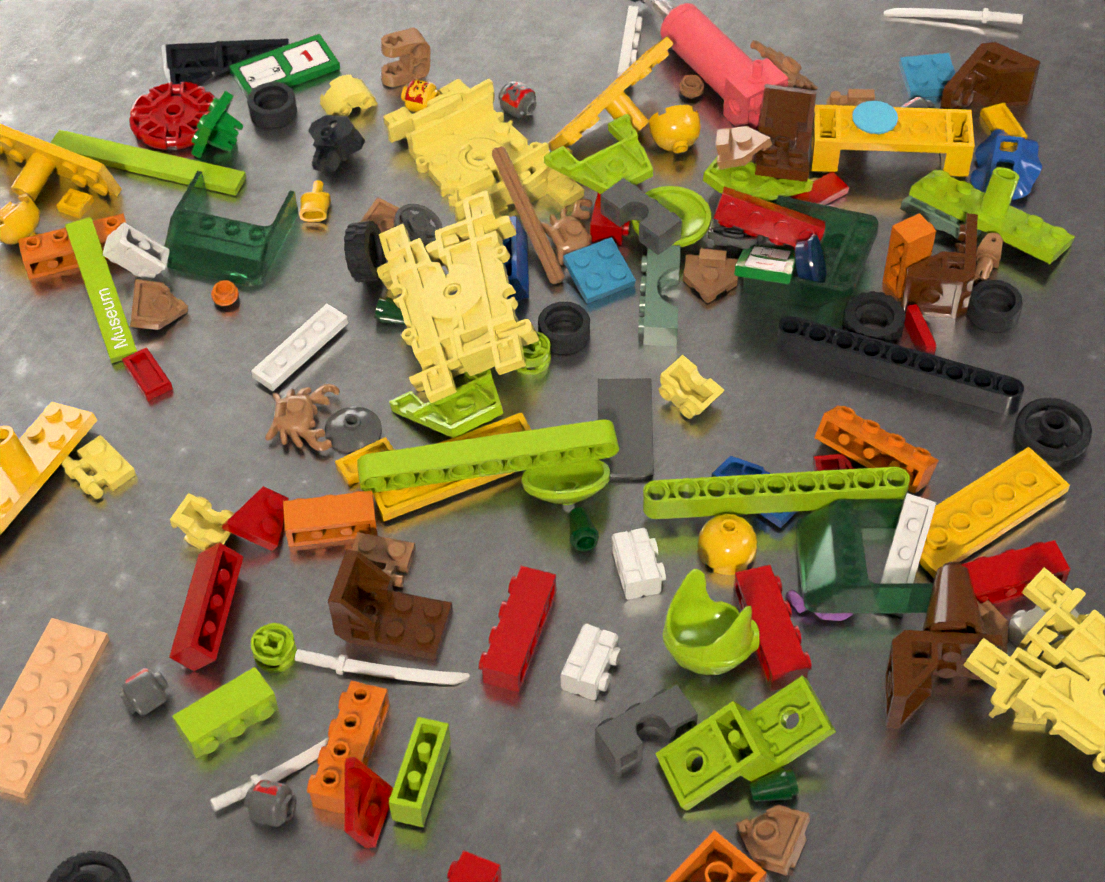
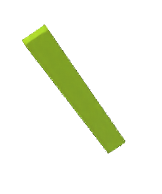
[50,129,246,196]

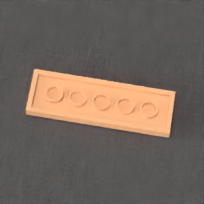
[0,618,110,799]

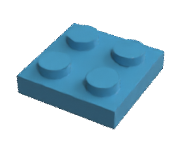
[899,53,956,99]
[563,237,636,304]

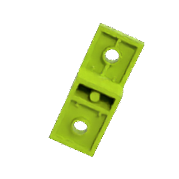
[655,676,836,810]

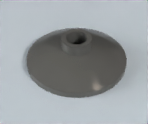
[324,406,382,454]

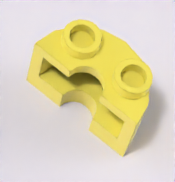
[320,75,378,116]
[658,355,725,419]
[170,493,234,551]

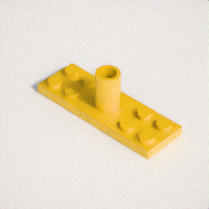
[547,37,673,151]
[0,124,122,202]
[0,402,98,535]

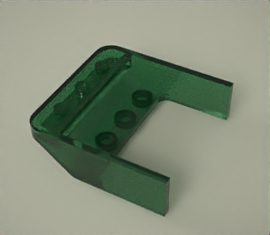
[164,170,299,286]
[744,196,879,307]
[796,499,933,613]

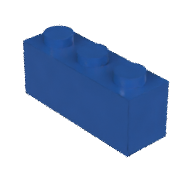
[503,216,529,301]

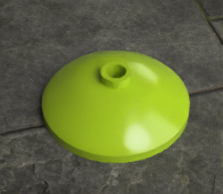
[631,186,711,247]
[522,460,610,505]

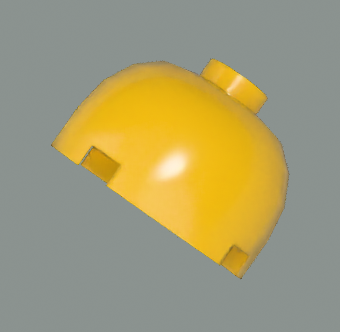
[648,105,701,153]
[0,193,40,244]
[697,514,758,575]

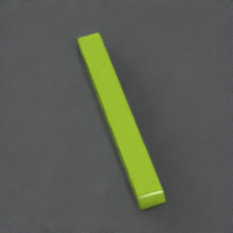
[357,419,619,493]
[643,467,910,519]

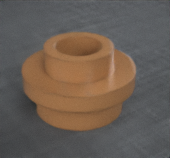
[679,74,704,98]

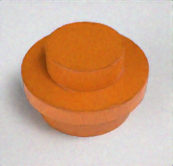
[211,280,239,306]

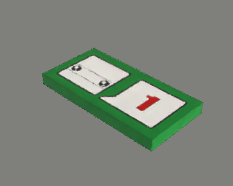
[229,33,340,99]
[734,244,796,284]

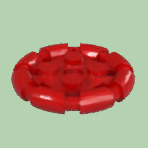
[129,82,215,150]

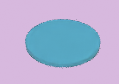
[852,101,898,134]

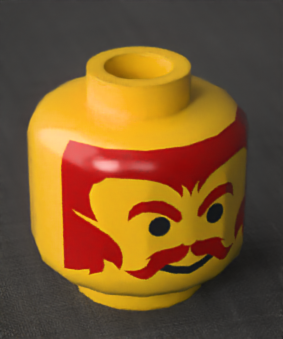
[401,79,440,113]

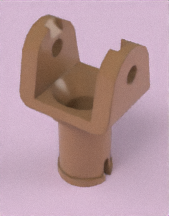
[973,233,1003,285]

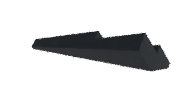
[162,38,289,84]

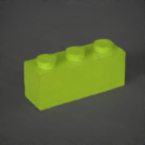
[172,667,279,759]
[389,717,451,827]

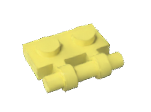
[61,435,136,499]

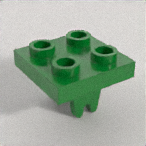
[191,91,243,159]

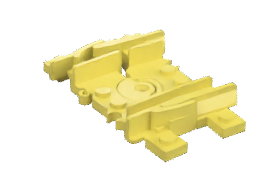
[383,78,584,222]
[377,190,539,403]
[963,568,1105,772]

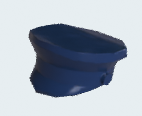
[795,235,826,287]

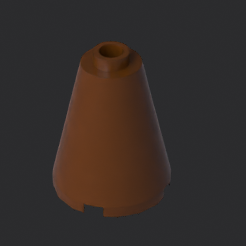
[922,562,986,634]

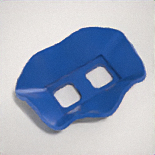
[971,129,1042,200]

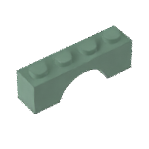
[638,245,680,346]

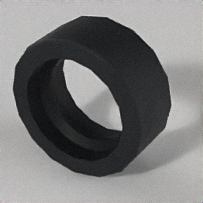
[247,82,297,128]
[967,280,1023,332]
[538,301,590,354]

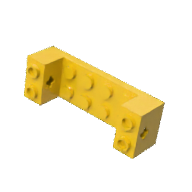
[811,104,975,177]

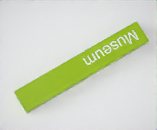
[65,217,137,364]

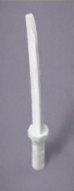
[883,8,1023,24]
[295,649,470,685]
[210,737,330,811]

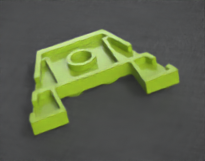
[544,114,653,194]
[702,155,814,201]
[389,369,504,438]

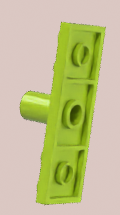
[909,167,1075,264]

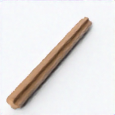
[492,146,565,285]

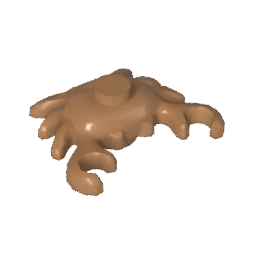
[750,40,818,90]
[540,199,592,267]
[265,384,340,451]

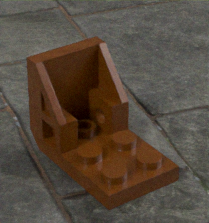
[940,42,1041,109]
[755,84,816,182]
[901,213,978,319]
[328,549,453,660]
[885,630,1002,729]

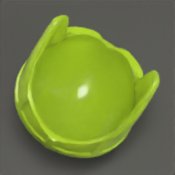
[662,569,760,675]

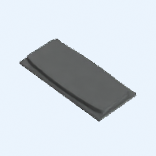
[598,378,654,477]

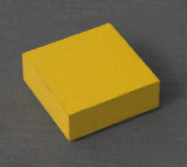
[56,188,94,219]

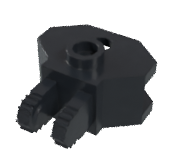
[308,115,365,172]

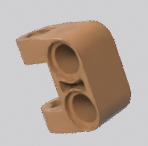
[381,28,431,87]

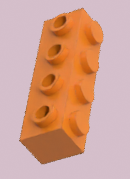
[18,213,126,280]
[814,405,939,494]
[307,681,390,815]

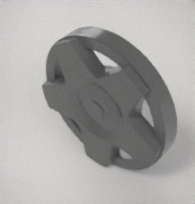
[394,204,443,246]
[708,227,758,249]

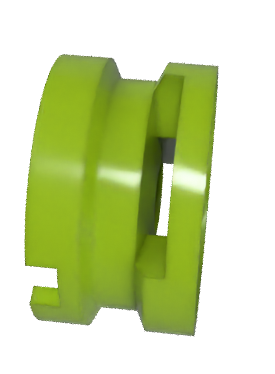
[516,331,551,375]
[251,623,297,673]

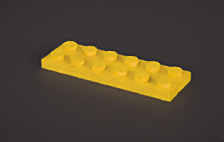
[373,412,531,521]
[919,447,1070,579]

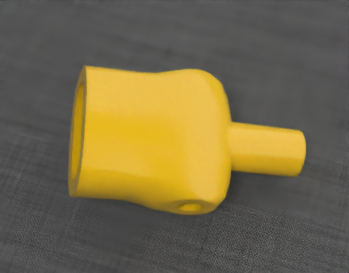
[299,180,331,222]

